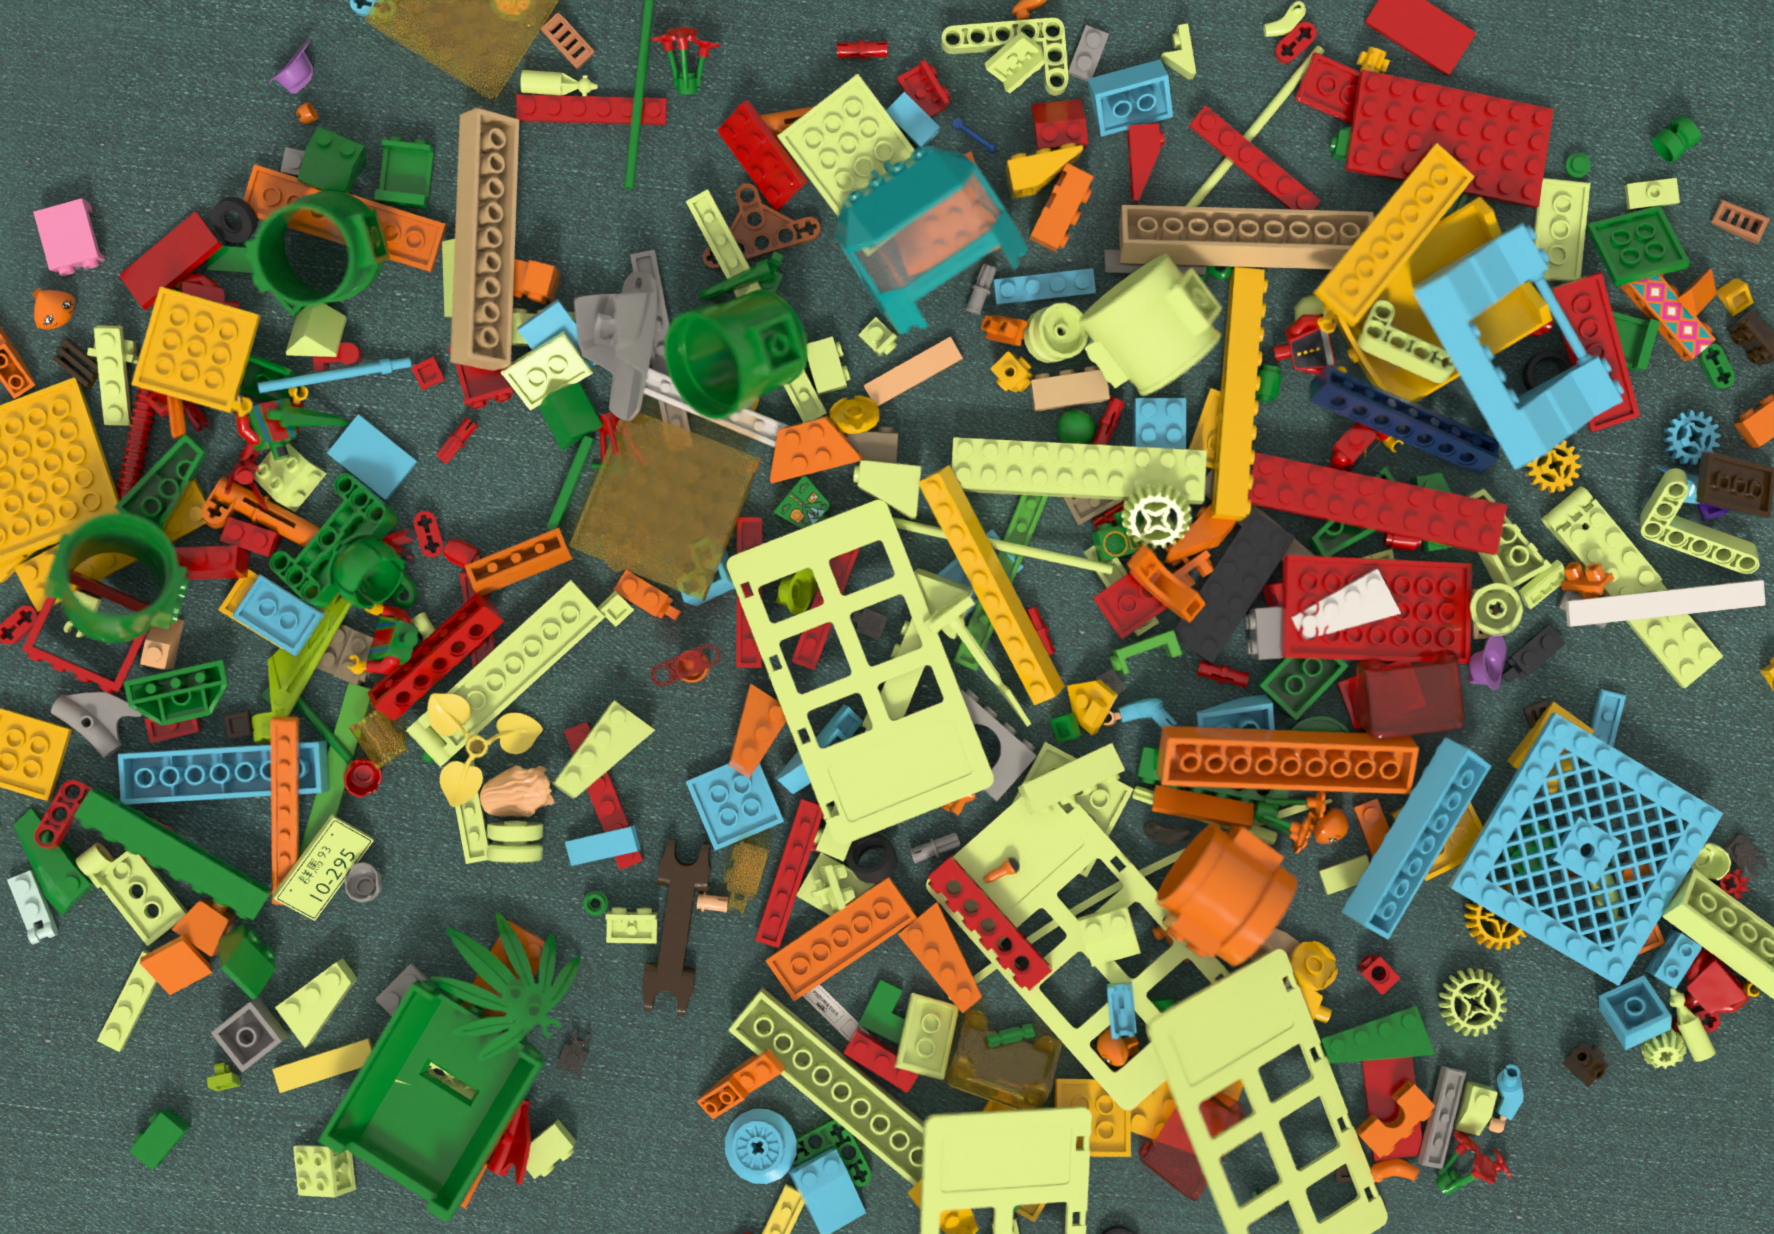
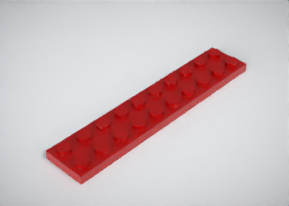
[1247,453,1507,556]

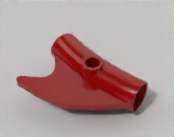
[487,1099,531,1185]

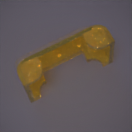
[945,1008,1062,1110]

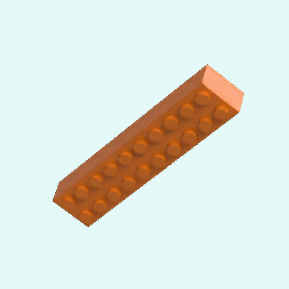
[1157,726,1419,794]

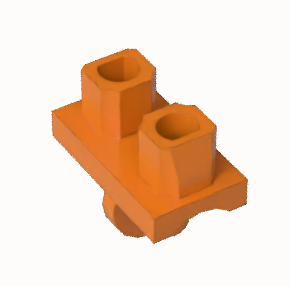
[981,314,1028,346]
[1171,550,1214,587]
[1561,562,1614,599]

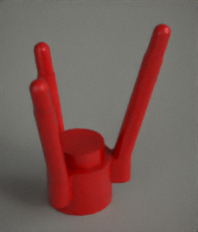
[598,412,646,465]
[225,458,268,510]

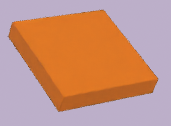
[140,935,213,995]

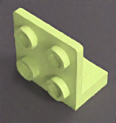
[293,1145,356,1197]

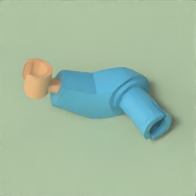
[1103,698,1178,728]
[1489,1065,1523,1133]

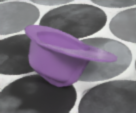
[268,38,313,94]
[1468,635,1507,690]

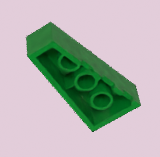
[115,434,210,532]
[1308,466,1396,557]
[1320,1006,1435,1064]

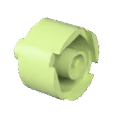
[1470,583,1523,636]

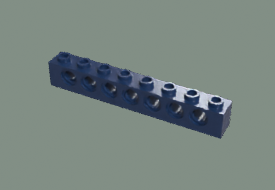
[1309,365,1499,475]

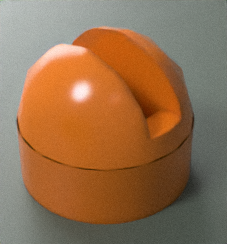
[296,102,318,124]

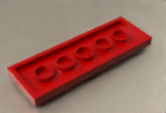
[1550,272,1640,432]

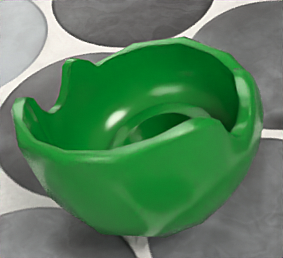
[1056,409,1096,444]

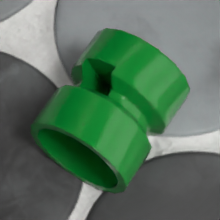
[1651,115,1702,163]

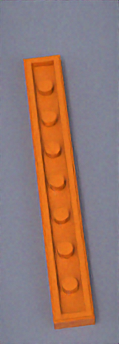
[271,716,299,905]

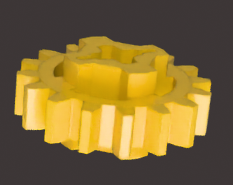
[1524,440,1581,493]

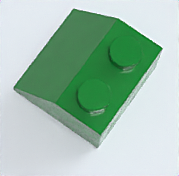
[297,127,366,194]
[218,924,276,1000]

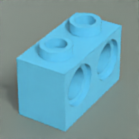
[1645,929,1702,989]

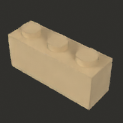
[1030,366,1110,412]

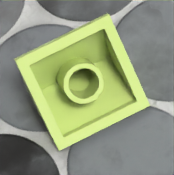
[286,303,347,357]

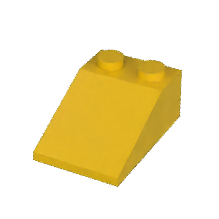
[1507,701,1594,793]

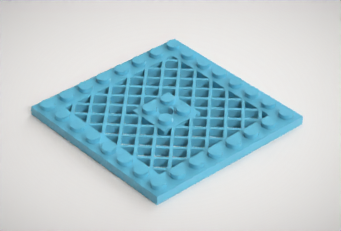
[1448,712,1723,986]

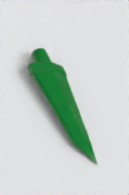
[266,404,351,427]

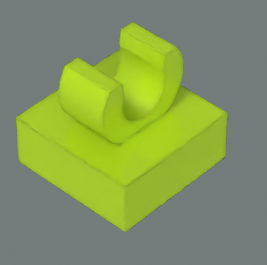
[207,1062,241,1091]

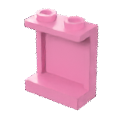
[34,198,105,276]

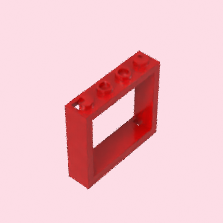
[22,570,151,693]

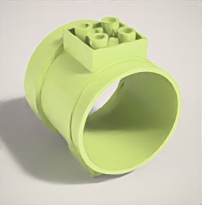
[1079,254,1222,396]

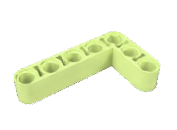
[941,18,1069,96]
[1640,468,1759,574]

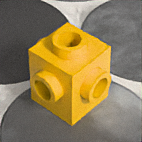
[990,351,1034,393]

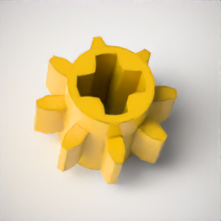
[1357,47,1390,74]

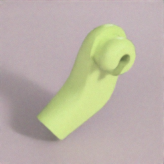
[1263,1,1306,37]

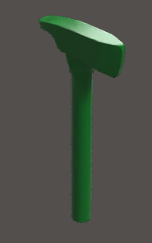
[262,686,355,764]

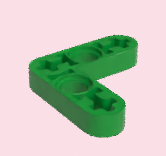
[793,1118,872,1187]

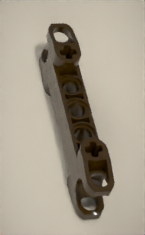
[642,838,711,1017]

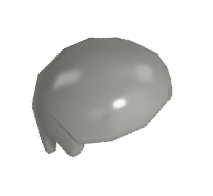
[344,862,383,903]

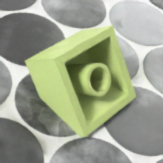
[1078,904,1141,967]

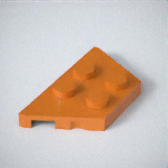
[770,416,863,483]

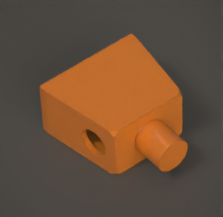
[172,897,235,957]

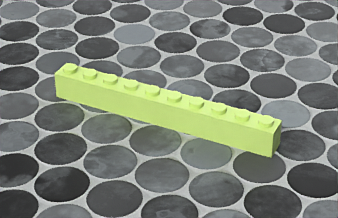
[814,618,940,861]

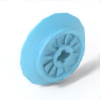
[725,1109,797,1184]

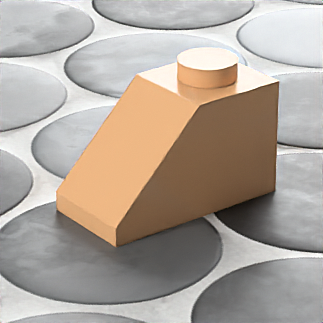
[140,619,184,669]

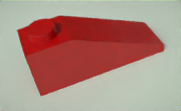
[1127,123,1165,205]

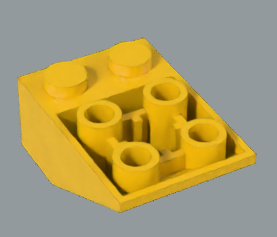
[1005,143,1083,199]

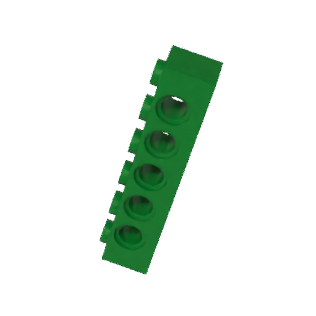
[1135,746,1289,808]

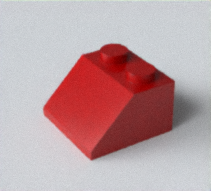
[1031,99,1088,151]

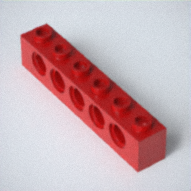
[367,593,504,721]
[928,855,1052,991]

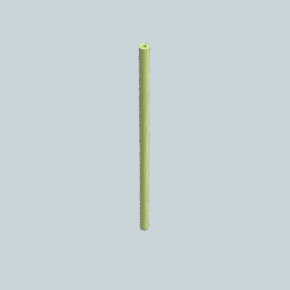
[1185,45,1325,207]
[892,517,1113,574]

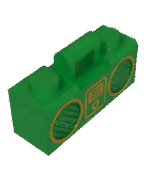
[1091,510,1170,562]

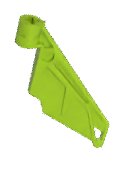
[252,593,351,745]

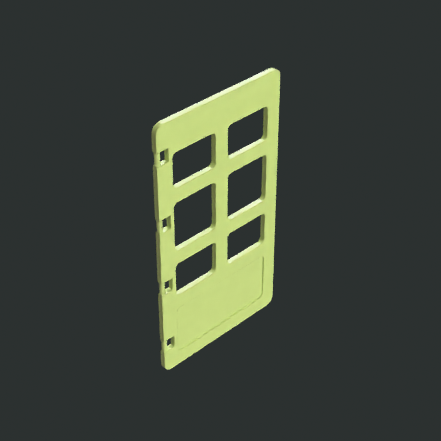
[727,500,994,844]
[926,796,1230,1110]
[1147,949,1388,1234]
[920,1106,1092,1234]

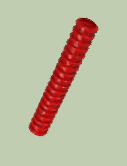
[116,387,155,499]

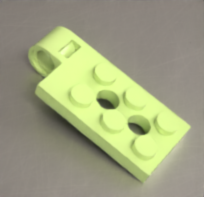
[76,843,188,946]

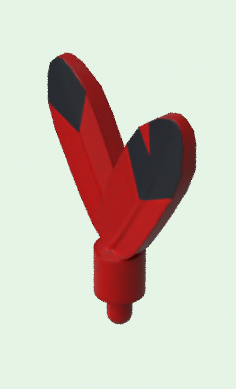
[382,528,417,566]

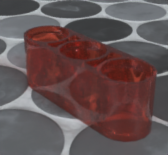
[650,643,722,687]

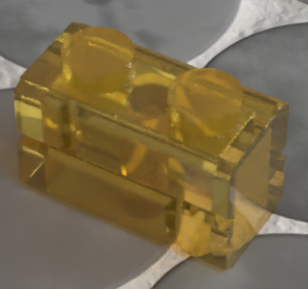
[349,710,408,769]

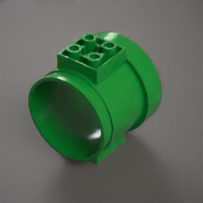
[245,191,390,306]
[665,289,808,419]
[45,513,190,643]

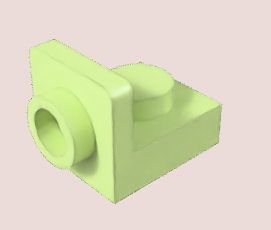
[858,317,897,357]

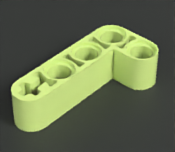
[1357,300,1456,383]

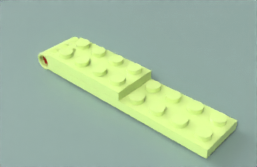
[1542,486,1723,688]
[406,580,605,767]

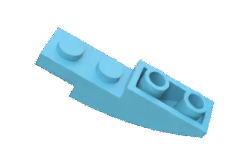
[775,704,864,794]

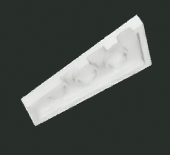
[1292,569,1401,639]

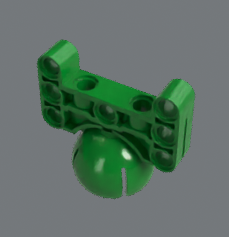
[269,473,405,609]

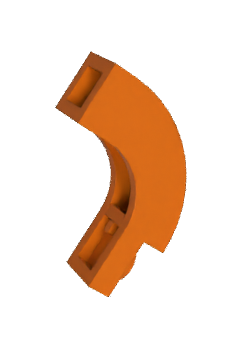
[1127,545,1206,623]

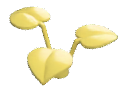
[428,693,543,807]

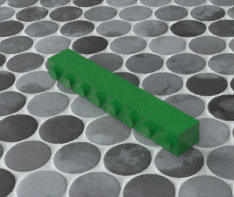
[74,787,273,920]

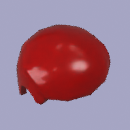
[343,758,382,798]

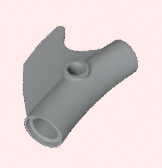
[51,692,143,759]

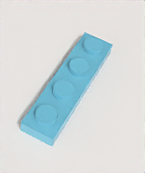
[994,268,1096,306]

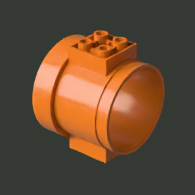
[1155,823,1297,966]

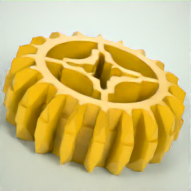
[1463,883,1530,950]

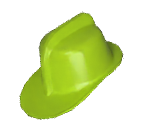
[776,568,819,616]

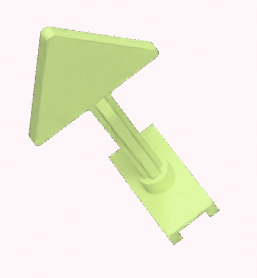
[923,592,1031,727]

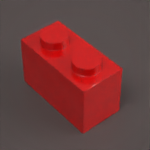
[220,517,283,558]

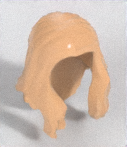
[480,765,554,817]

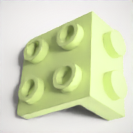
[254,443,326,512]

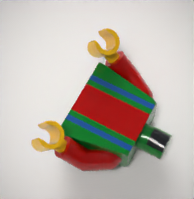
[231,386,308,461]
[347,603,419,674]

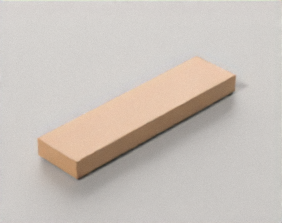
[863,337,963,406]

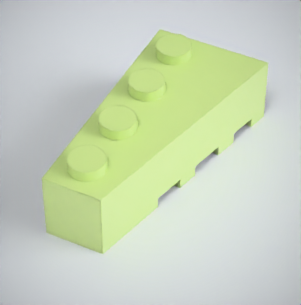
[1466,489,1552,588]
[552,701,655,798]

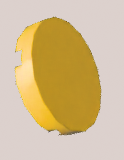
[830,396,880,434]
[1289,941,1338,991]

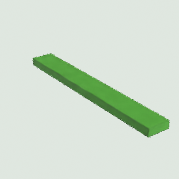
[953,495,1048,671]
[299,683,371,858]

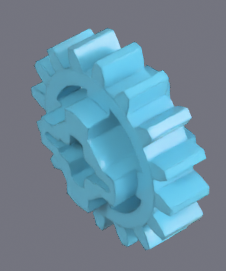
[1663,410,1721,465]

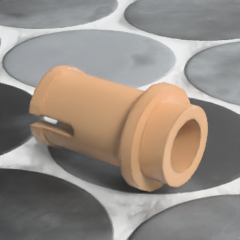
[697,892,728,913]

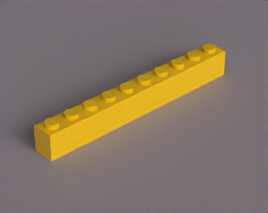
[1211,267,1268,521]
[918,465,1065,705]

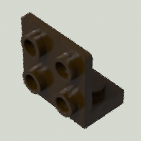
[1727,308,1774,366]

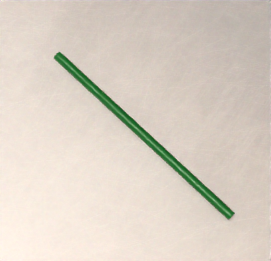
[624,0,654,190]

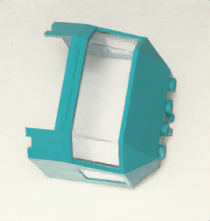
[834,145,1028,334]

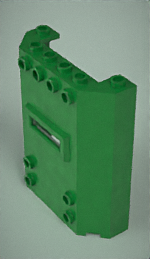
[318,980,547,1223]

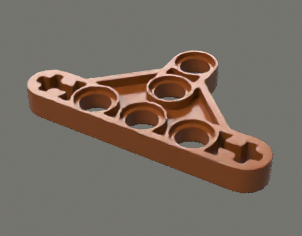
[703,183,821,270]

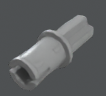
[965,264,996,315]
[910,833,960,864]

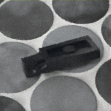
[1501,625,1565,683]

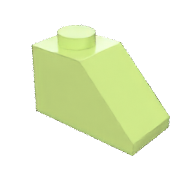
[1454,1080,1498,1136]

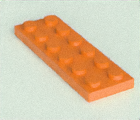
[765,876,918,1001]

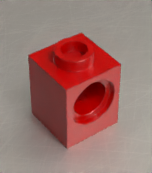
[1357,953,1400,995]

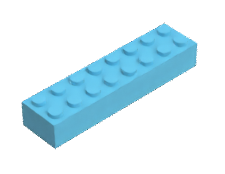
[1342,737,1491,939]
[118,741,329,804]

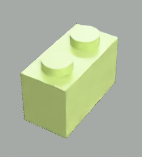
[807,337,850,396]
[526,1119,577,1179]

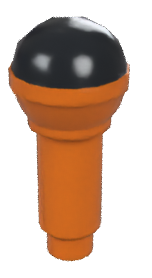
[983,857,1020,883]

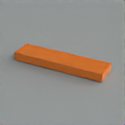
[1152,785,1254,830]

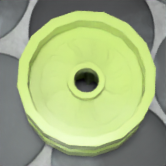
[1023,303,1088,363]
[487,821,543,862]

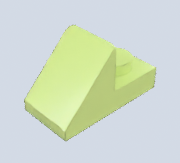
[1160,23,1196,80]

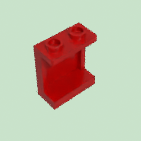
[448,346,517,409]

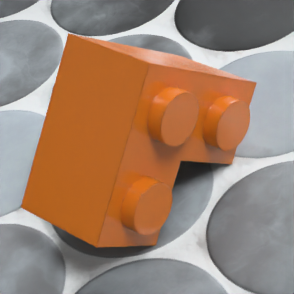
[513,259,561,305]

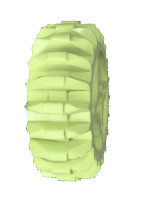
[1122,481,1191,550]
[1438,968,1507,1037]

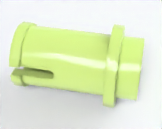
[412,612,436,642]

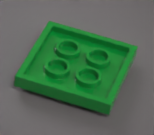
[1587,205,1690,286]

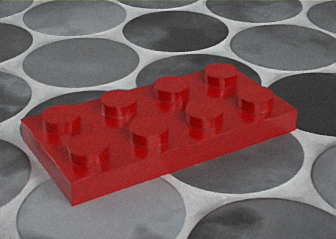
[717,100,808,211]

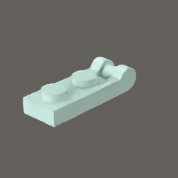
[7,870,58,944]

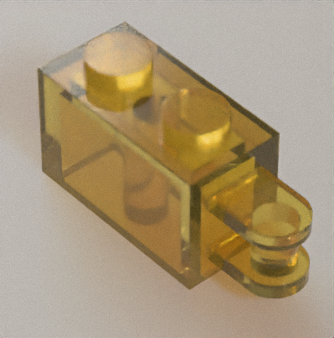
[723,839,770,914]

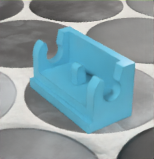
[886,92,940,148]
[1107,982,1137,1039]

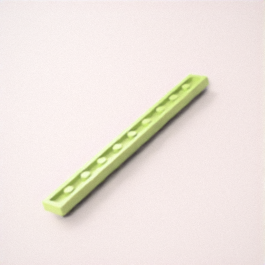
[686,189,827,422]

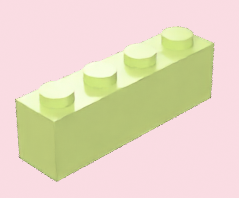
[1018,743,1125,816]

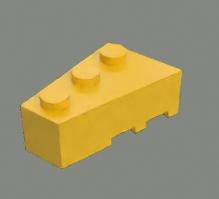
[908,1179,979,1234]

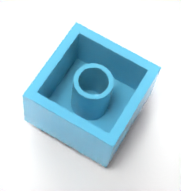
[1132,398,1186,449]
[1599,975,1671,1050]

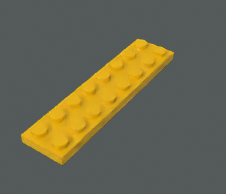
[1314,143,1474,327]
[15,478,215,612]

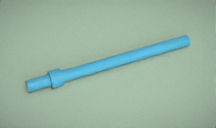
[258,357,411,393]

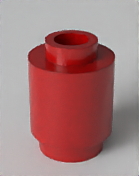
[1383,532,1422,551]
[443,538,482,570]

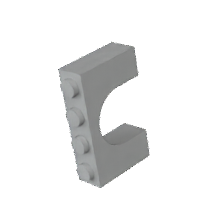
[960,689,1037,801]

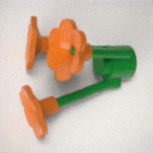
[1253,791,1325,854]

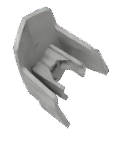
[574,271,657,421]

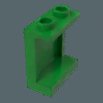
[374,137,436,209]
[1612,311,1660,372]

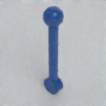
[953,118,997,153]

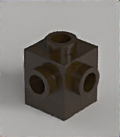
[1563,1042,1609,1087]

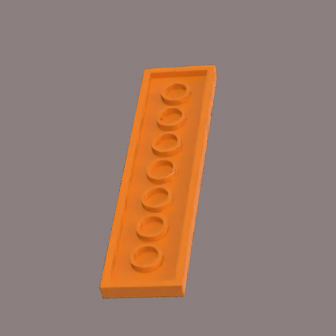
[243,164,447,273]

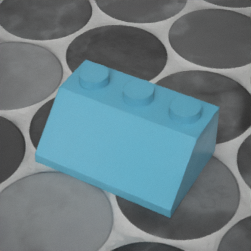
[1088,59,1173,137]

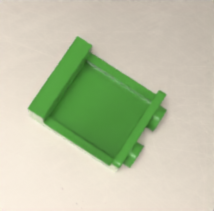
[1109,630,1182,675]

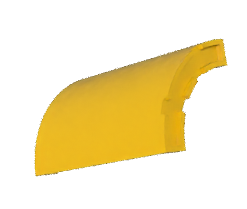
[1323,197,1552,403]

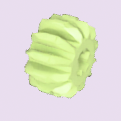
[1640,1028,1686,1069]

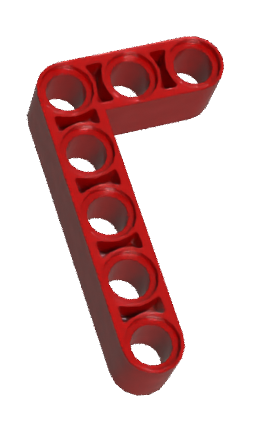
[34,780,176,850]

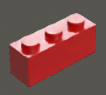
[174,545,249,580]
[843,1027,919,1093]

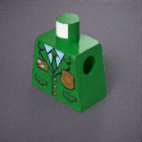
[774,475,832,529]

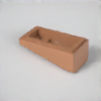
[541,12,595,69]
[1711,200,1770,245]

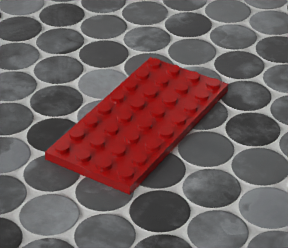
[1344,70,1554,208]
[1281,555,1472,664]

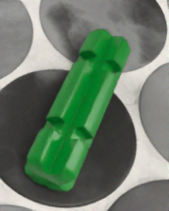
[986,1023,1035,1048]

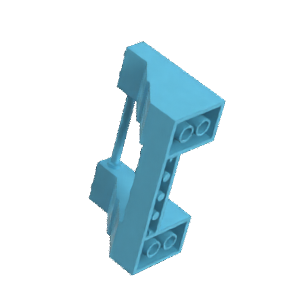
[1412,222,1624,470]

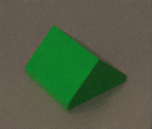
[239,354,300,402]
[538,382,604,451]

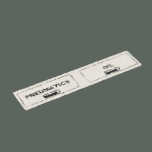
[803,984,869,1040]

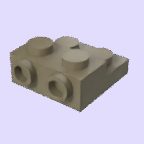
[316,623,374,685]

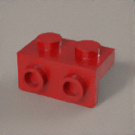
[897,59,950,118]

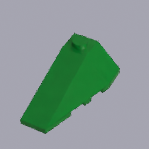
[13,808,95,915]

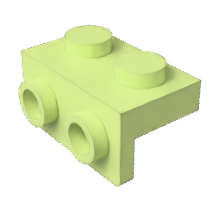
[985,32,1045,93]
[605,907,658,944]

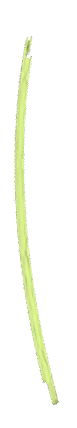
[948,799,1332,1000]

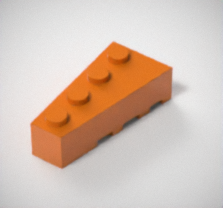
[898,902,983,1013]

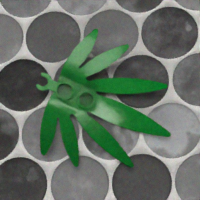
[430,912,580,1062]

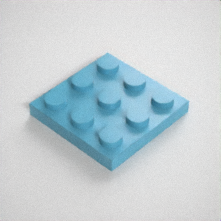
[686,763,784,851]

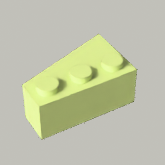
[275,958,357,1048]

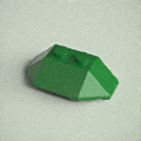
[124,660,229,726]

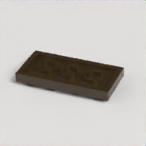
[1696,452,1774,518]

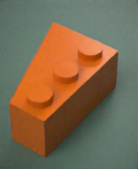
[1029,163,1094,252]
[728,684,787,778]

